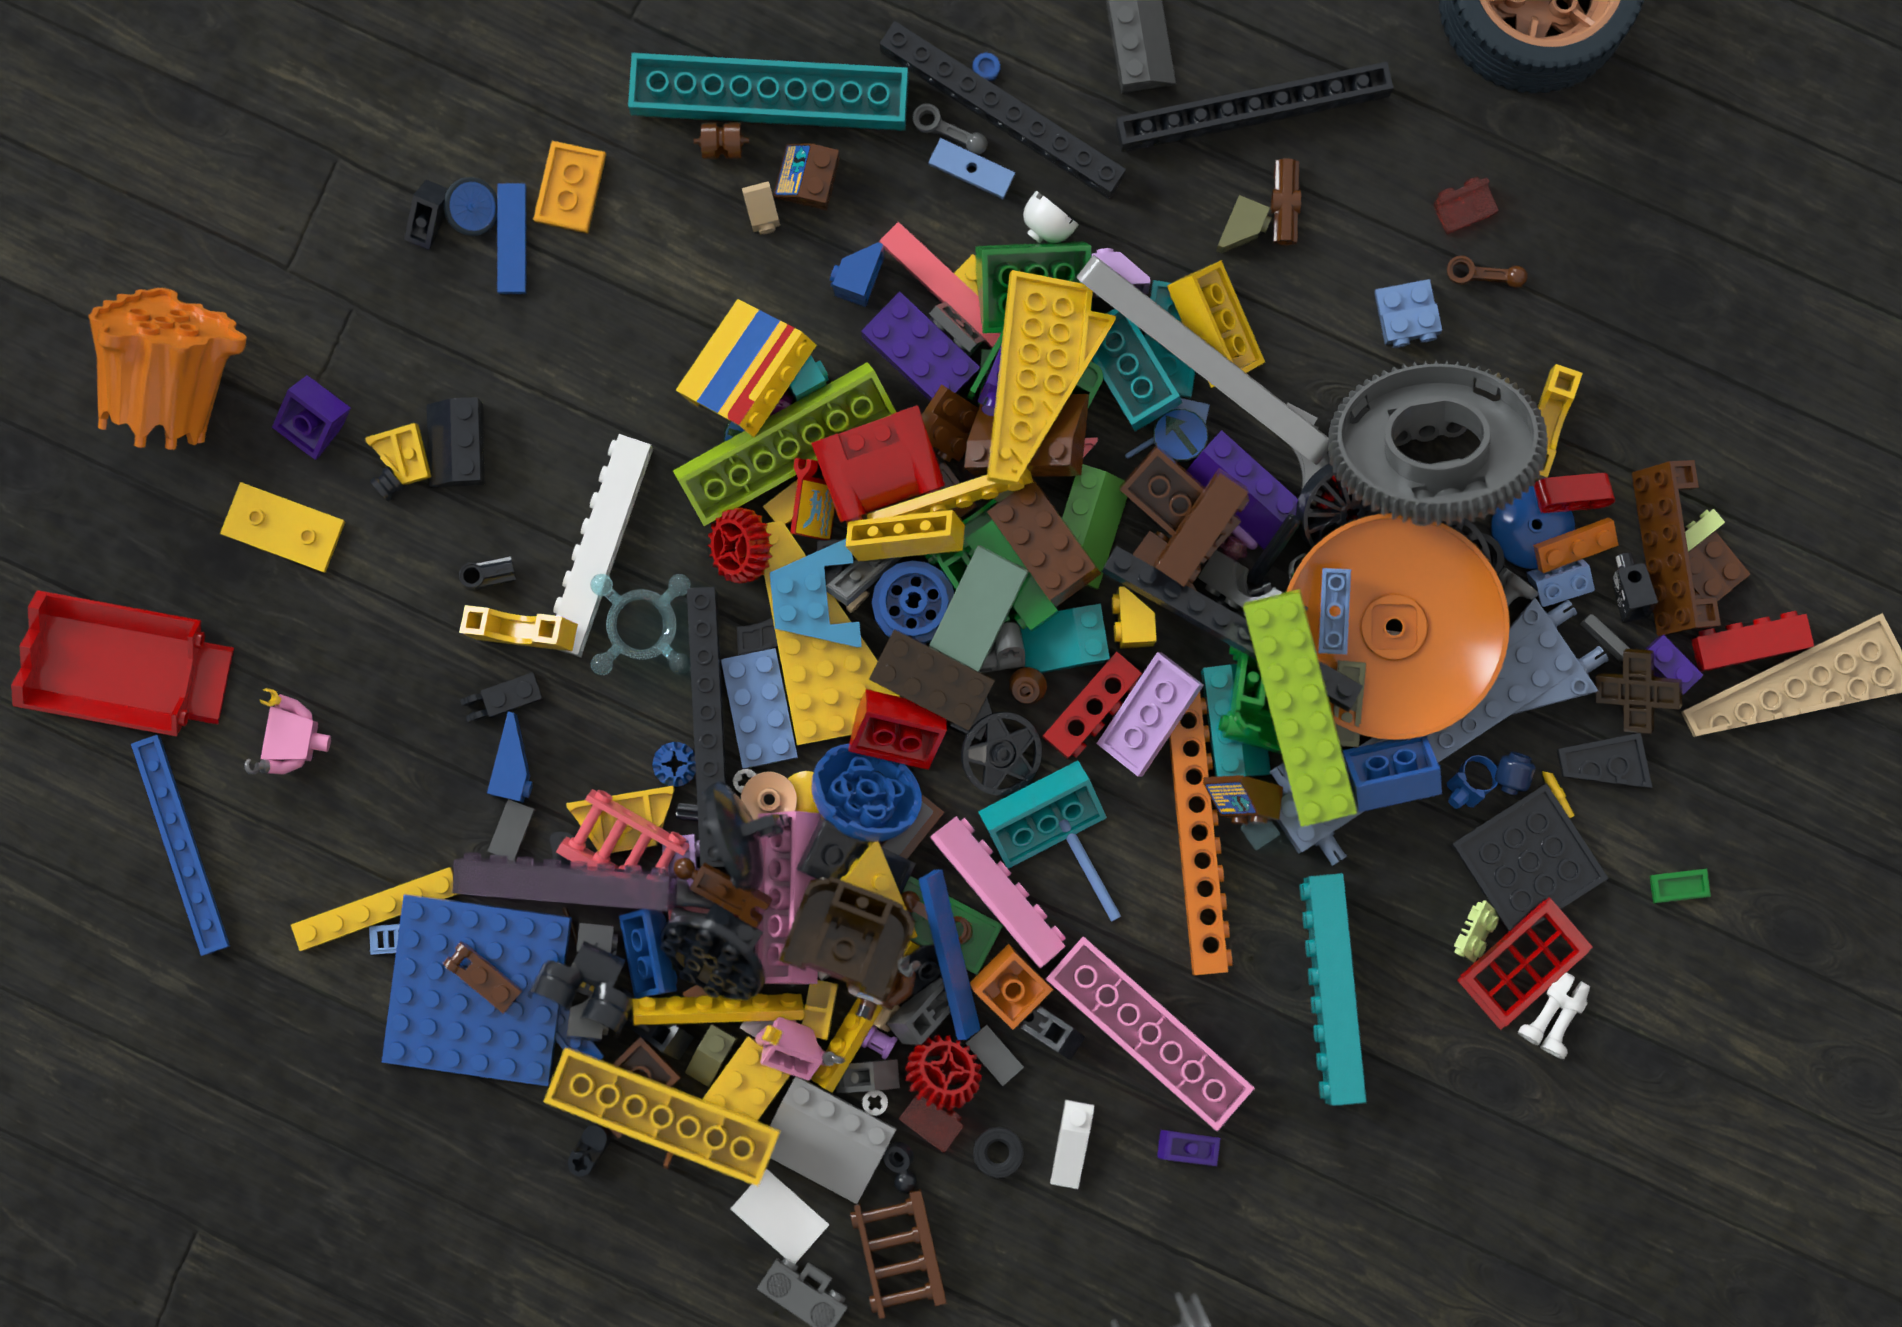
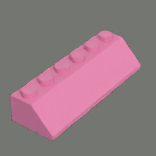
[755,811,821,984]
[930,816,1066,968]

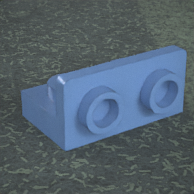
[1527,559,1595,607]

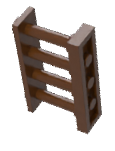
[850,1189,946,1319]

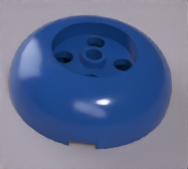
[811,744,922,842]

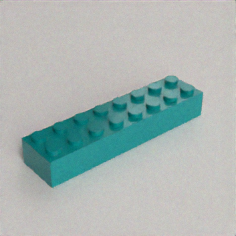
[1299,874,1366,1105]

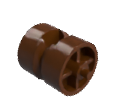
[694,122,749,159]

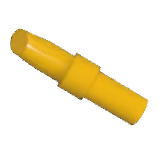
[1542,771,1575,818]

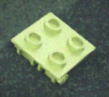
[1454,901,1499,963]

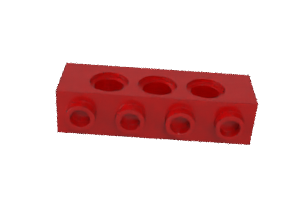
[1042,652,1142,760]

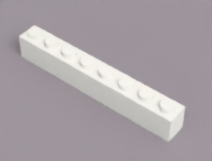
[553,434,653,657]

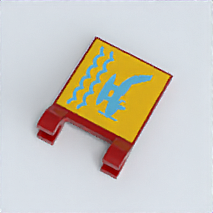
[790,458,835,540]

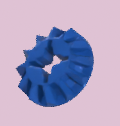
[652,742,696,787]

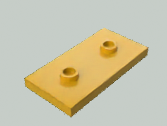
[220,482,345,573]

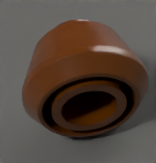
[1009,667,1047,704]

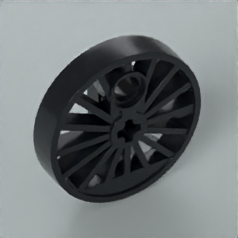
[1296,464,1392,550]

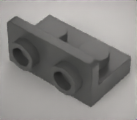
[929,301,985,357]

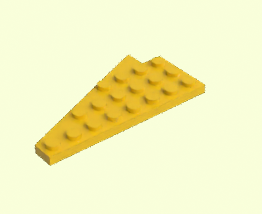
[987,270,1116,486]
[764,520,900,745]

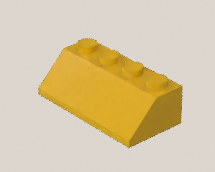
[1167,261,1265,388]

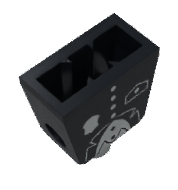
[1612,552,1658,623]

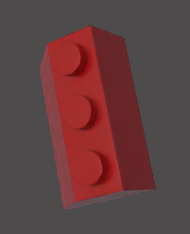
[849,689,947,770]

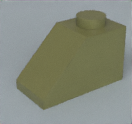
[1216,195,1271,253]
[685,1024,738,1087]

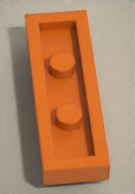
[1533,517,1618,573]

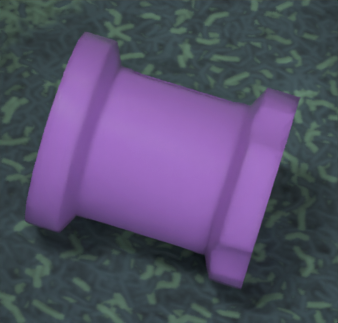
[861,1024,898,1060]

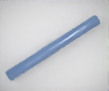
[1059,819,1121,922]

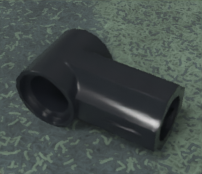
[459,557,516,591]

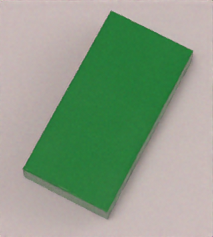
[1649,869,1711,903]

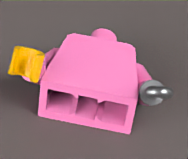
[244,688,331,775]
[755,1017,845,1081]

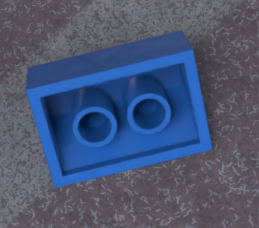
[1343,735,1442,812]
[619,907,677,999]

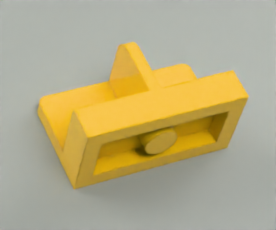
[802,980,839,1040]

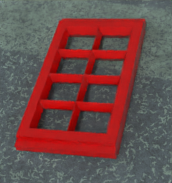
[1457,897,1592,1030]

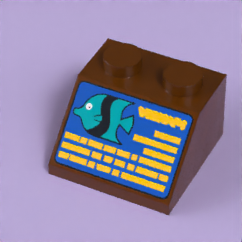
[773,144,840,211]
[1203,775,1283,825]

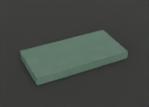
[929,545,1029,672]

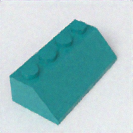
[1201,664,1271,777]
[978,760,1107,869]

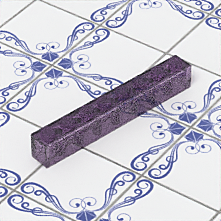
[453,853,678,911]

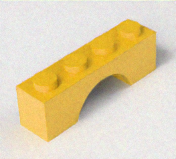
[1535,364,1582,481]
[459,605,578,651]

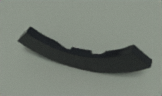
[737,540,843,656]

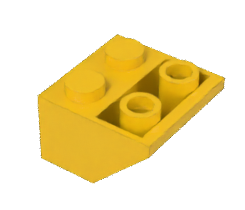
[1112,586,1156,648]

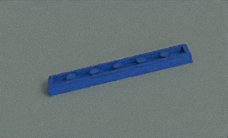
[919,870,981,1040]

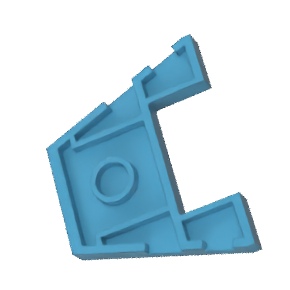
[770,539,862,648]

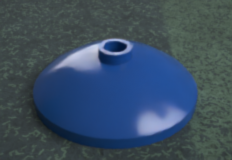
[1491,486,1575,569]

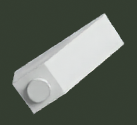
[1050,1099,1094,1189]

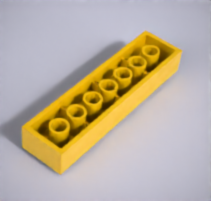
[544,1047,781,1186]

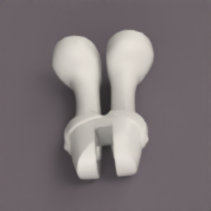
[1518,972,1590,1059]

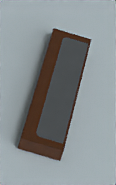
[881,795,945,859]

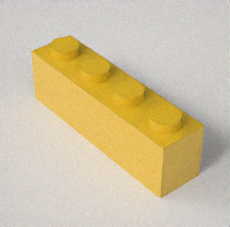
[846,510,965,561]

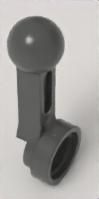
[913,104,988,155]

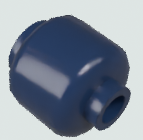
[1495,751,1536,795]

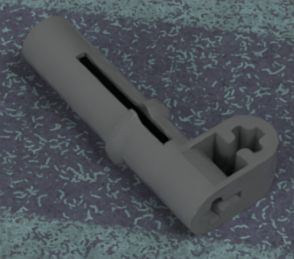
[951,623,1025,673]

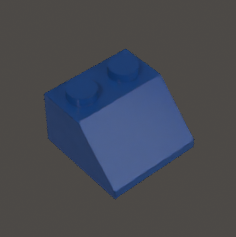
[830,242,885,307]

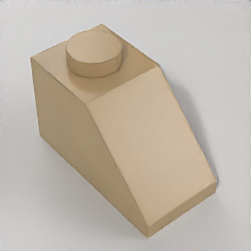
[742,181,780,234]

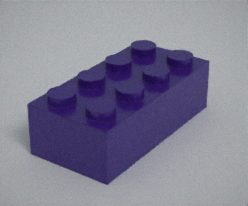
[861,292,980,401]

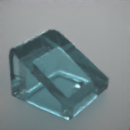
[1240,820,1280,851]

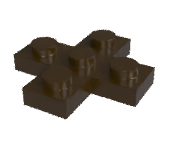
[1596,648,1682,734]

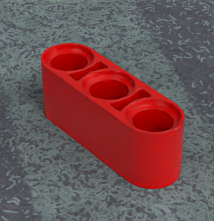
[1533,473,1615,513]

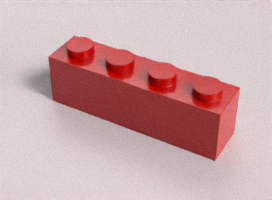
[1691,611,1814,672]

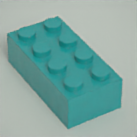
[1091,308,1183,431]

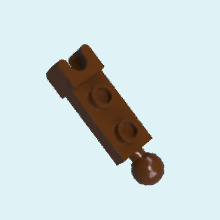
[673,858,773,927]

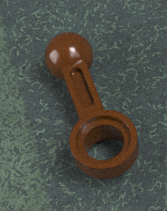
[1447,256,1527,288]
[901,891,973,945]

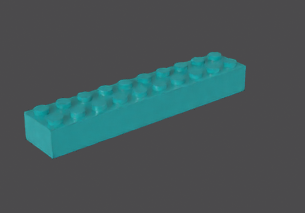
[628,53,908,130]

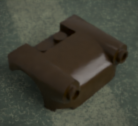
[779,877,915,1002]

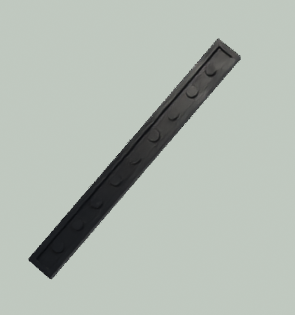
[1102,546,1363,712]

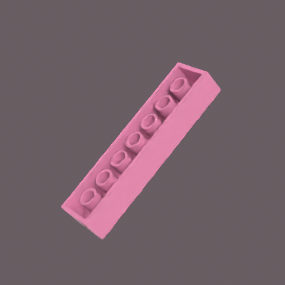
[1045,937,1254,1131]

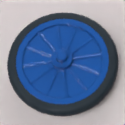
[443,177,498,236]

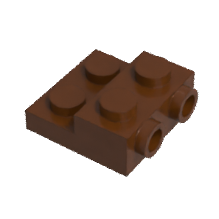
[922,384,979,462]
[1688,531,1750,601]

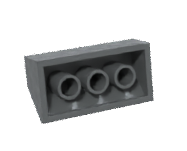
[1106,0,1176,93]

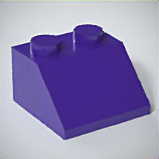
[272,375,351,460]

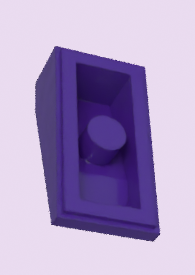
[1157,1130,1221,1166]

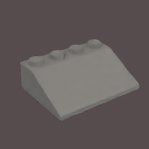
[770,1076,897,1204]

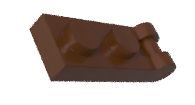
[443,941,523,1014]

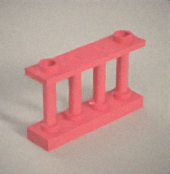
[556,790,689,908]

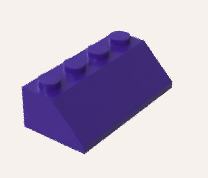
[1186,430,1298,550]

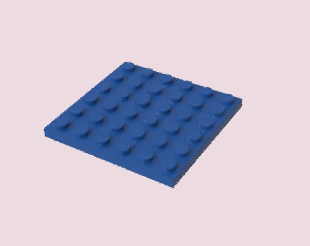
[382,894,572,1086]

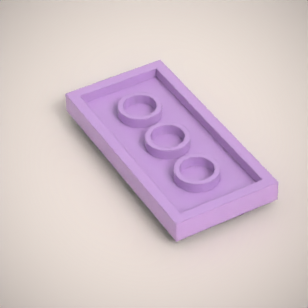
[1096,652,1204,777]

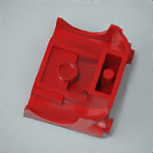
[811,405,946,526]

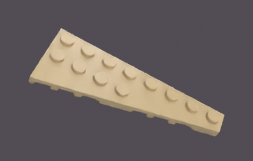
[1681,613,1902,737]

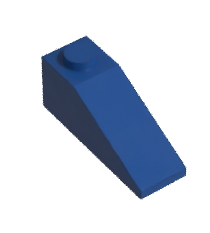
[487,712,533,803]

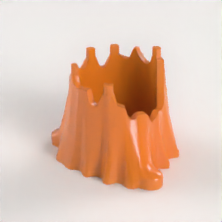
[89,288,246,450]

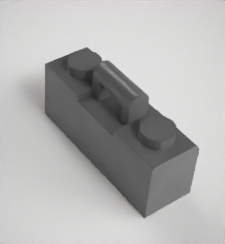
[757,1257,848,1327]

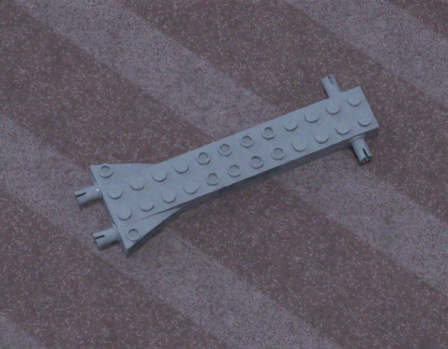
[1270,598,1608,866]

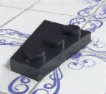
[1557,733,1652,788]

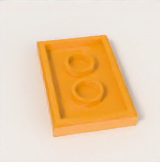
[533,141,606,234]

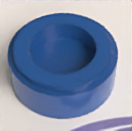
[973,53,1000,82]

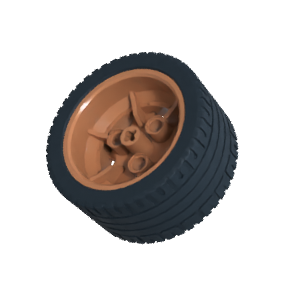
[1438,0,1644,93]

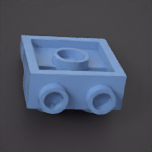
[1374,279,1442,347]

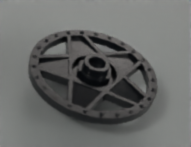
[961,712,1042,795]

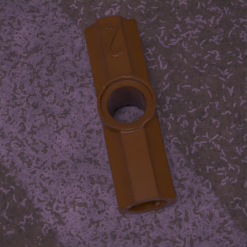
[1271,159,1301,246]

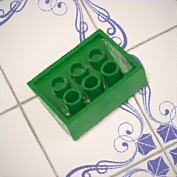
[975,242,1092,333]

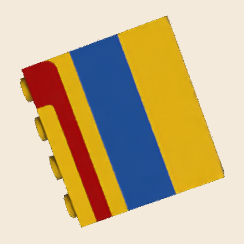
[676,299,817,437]

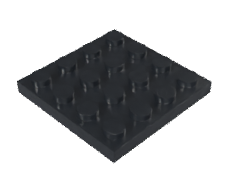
[1451,783,1608,932]

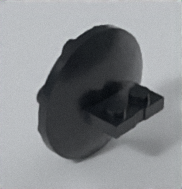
[703,782,791,892]
[661,903,766,1000]

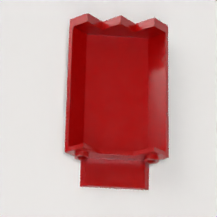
[11,590,234,736]

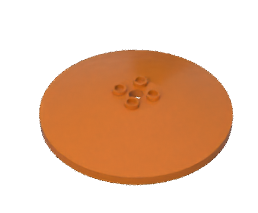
[1287,513,1510,740]

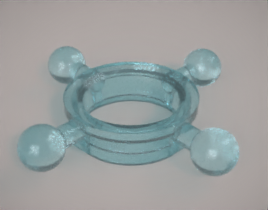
[590,574,691,675]

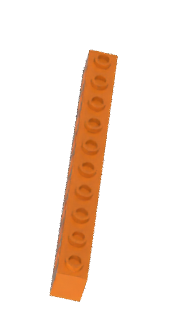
[1169,692,1232,975]

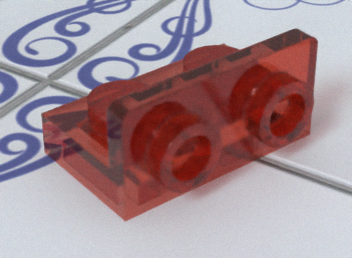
[1433,177,1499,234]
[899,1092,964,1153]

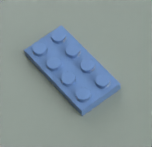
[721,648,798,769]

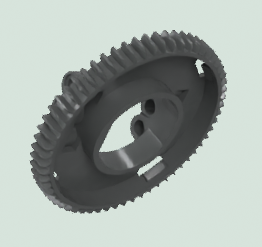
[1328,360,1548,526]

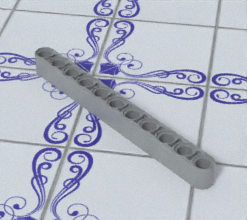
[1076,255,1329,465]

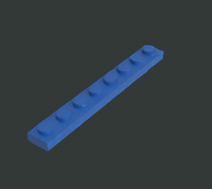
[131,735,230,956]

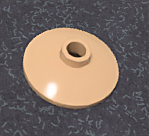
[741,772,797,820]

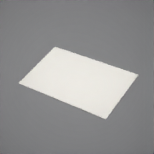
[731,1169,829,1263]

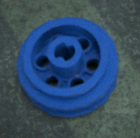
[872,560,954,644]

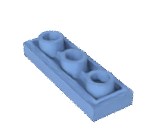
[929,138,1015,199]
[1319,568,1351,655]

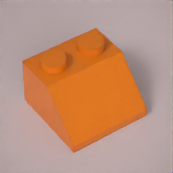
[970,944,1053,1029]

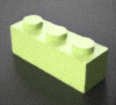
[1685,509,1725,552]

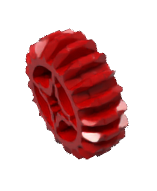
[707,508,774,584]
[905,1035,982,1111]

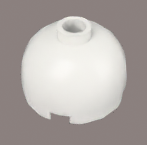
[1023,191,1079,243]

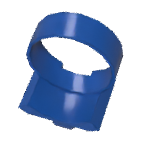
[1446,755,1498,809]

